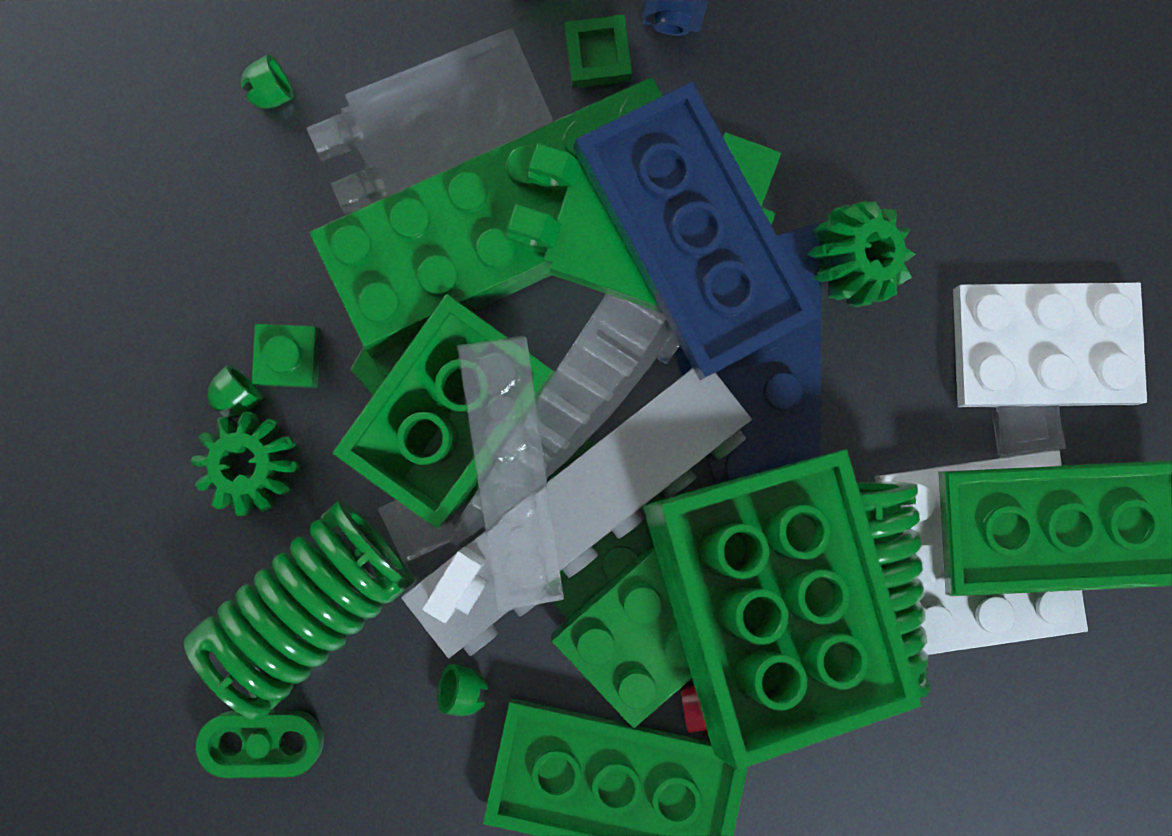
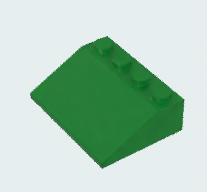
[643,450,922,770]

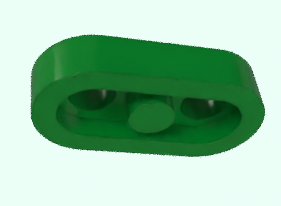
[196,710,324,778]

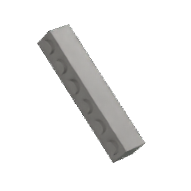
[401,369,752,659]

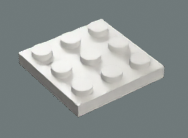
[875,451,1088,655]

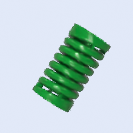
[857,481,930,698]
[184,499,414,721]

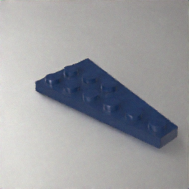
[660,221,822,485]

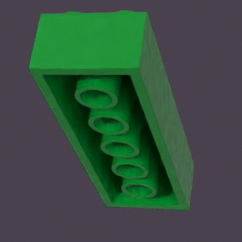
[309,77,662,359]

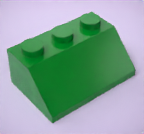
[333,294,557,530]

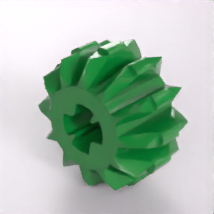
[807,201,917,307]
[190,412,300,516]

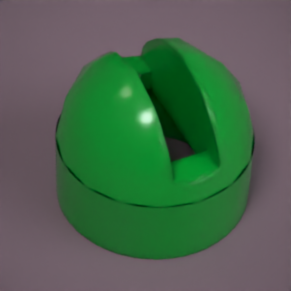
[240,54,294,109]
[208,365,263,418]
[437,664,488,716]

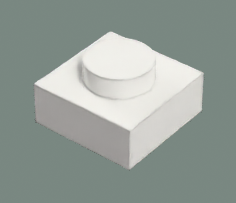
[422,547,488,624]

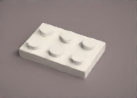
[953,283,1147,407]

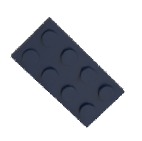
[573,82,820,381]

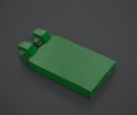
[506,143,775,314]

